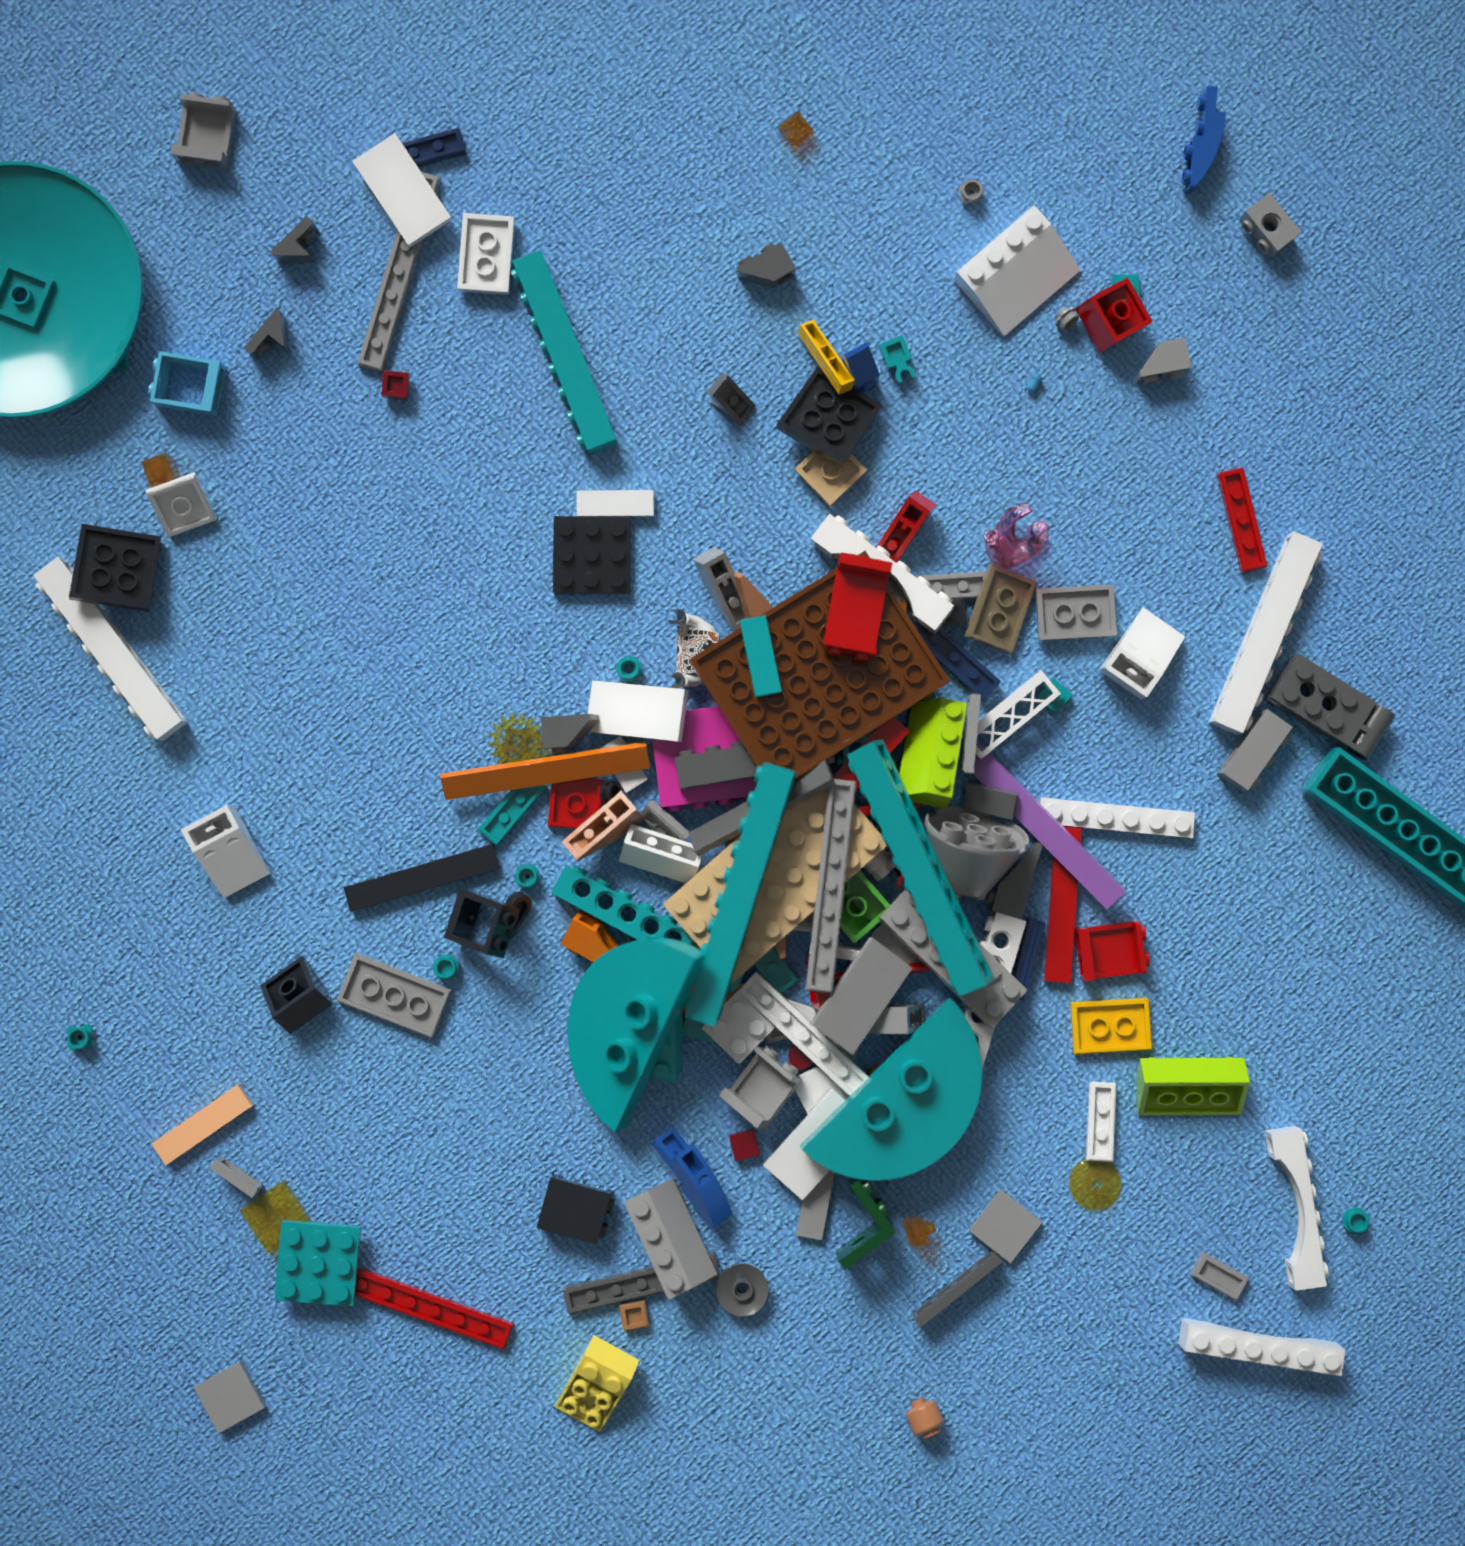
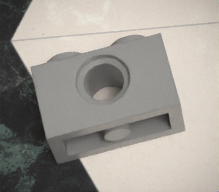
[1239,192,1301,258]

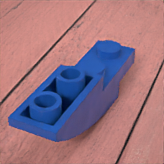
[1182,86,1226,195]
[651,1126,732,1230]

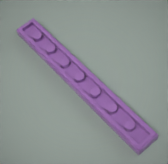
[961,742,1126,909]

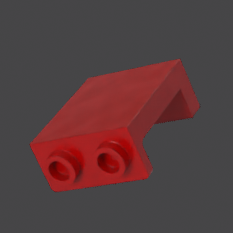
[1074,921,1150,981]

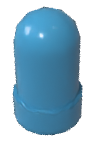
[1027,373,1043,393]

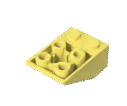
[555,1335,639,1432]

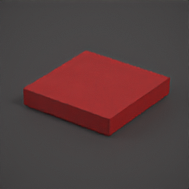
[548,778,604,829]

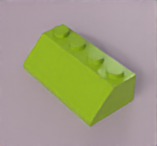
[899,698,967,809]
[1137,1057,1250,1116]

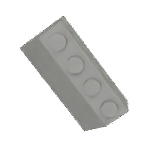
[624,1178,717,1300]

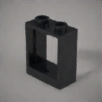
[444,888,520,958]

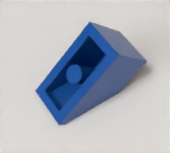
[842,342,880,393]

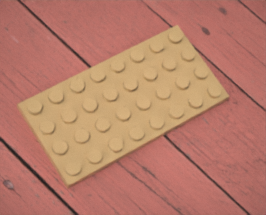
[662,787,887,983]

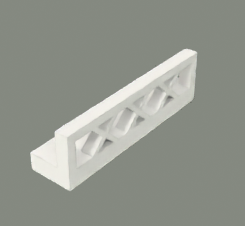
[961,670,1061,760]

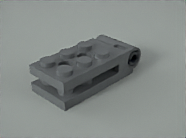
[1264,654,1395,761]

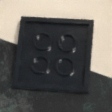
[776,367,882,468]
[553,516,631,595]
[69,524,162,612]

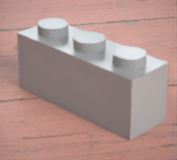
[1217,709,1293,791]

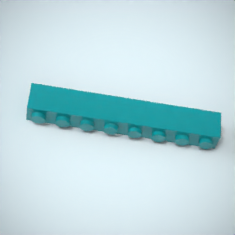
[511,249,617,455]

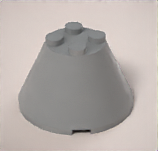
[925,806,1029,900]

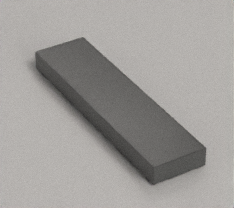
[913,1250,1002,1328]

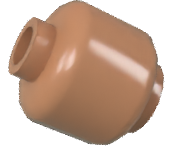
[906,1397,944,1439]

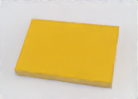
[1070,998,1152,1054]

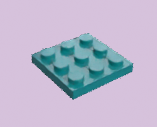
[274,1220,361,1306]

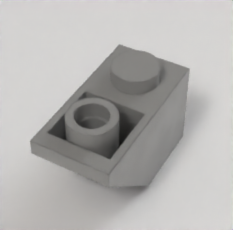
[1135,337,1191,385]

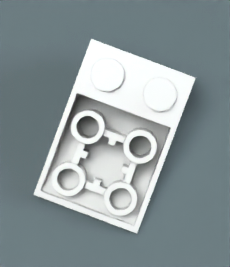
[1099,607,1185,700]
[181,805,271,898]

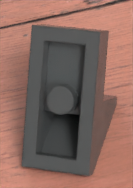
[270,216,319,263]
[244,308,290,360]
[707,373,756,426]

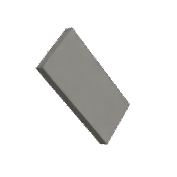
[810,937,912,1055]
[336,952,452,1039]

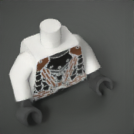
[667,609,719,689]

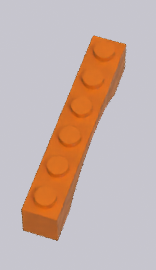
[561,910,694,1014]

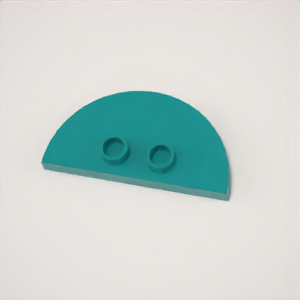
[568,938,706,1132]
[800,998,982,1180]

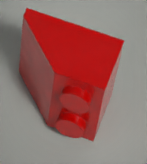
[1075,277,1153,353]

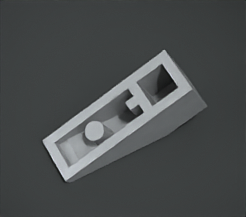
[692,547,746,631]

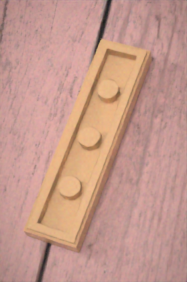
[152,1084,254,1165]

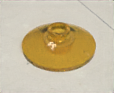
[1069,1159,1121,1210]

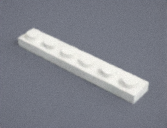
[1039,797,1195,838]
[739,972,869,1096]

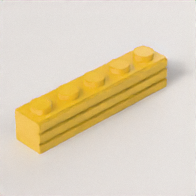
[798,319,855,394]

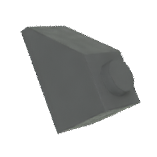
[541,714,599,754]

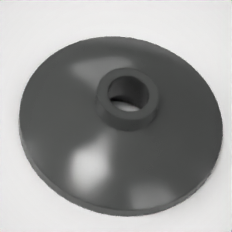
[716,1263,768,1317]

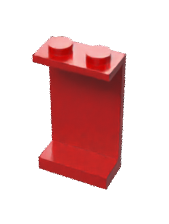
[822,552,893,661]

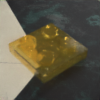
[239,1180,313,1254]

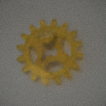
[489,713,544,764]

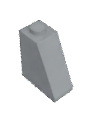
[868,1003,925,1034]

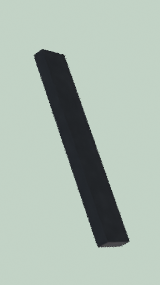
[343,844,500,912]

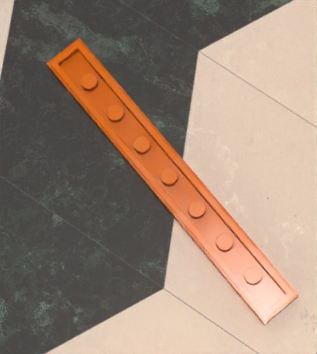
[440,742,650,800]

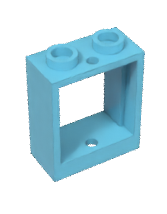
[148,351,226,417]

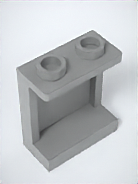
[170,92,237,170]
[719,1046,803,1129]

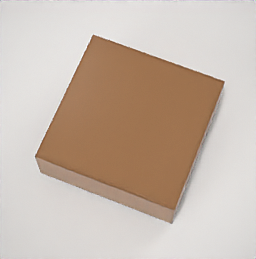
[619,1299,650,1331]

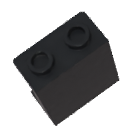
[536,1173,615,1245]

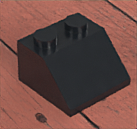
[260,956,332,1034]

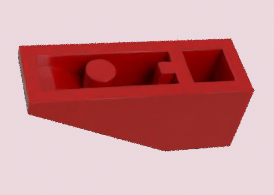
[876,491,937,563]

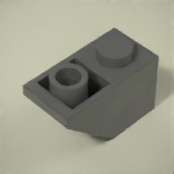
[736,242,796,288]

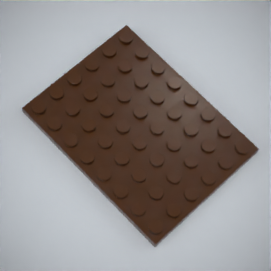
[689,551,950,779]

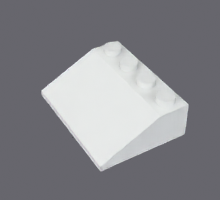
[953,205,1081,337]

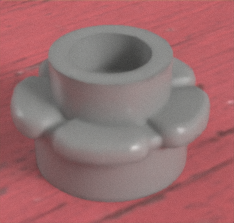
[959,179,984,205]
[1055,307,1079,331]

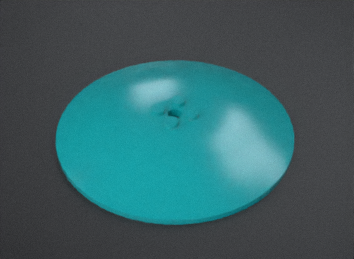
[0,161,143,418]

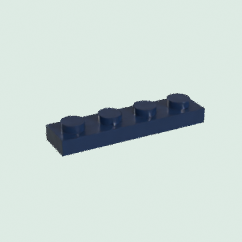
[914,622,1001,701]

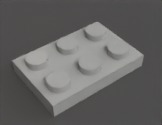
[1035,584,1117,641]

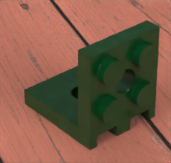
[836,1177,896,1270]

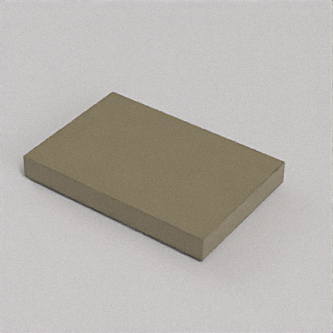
[964,564,1037,654]

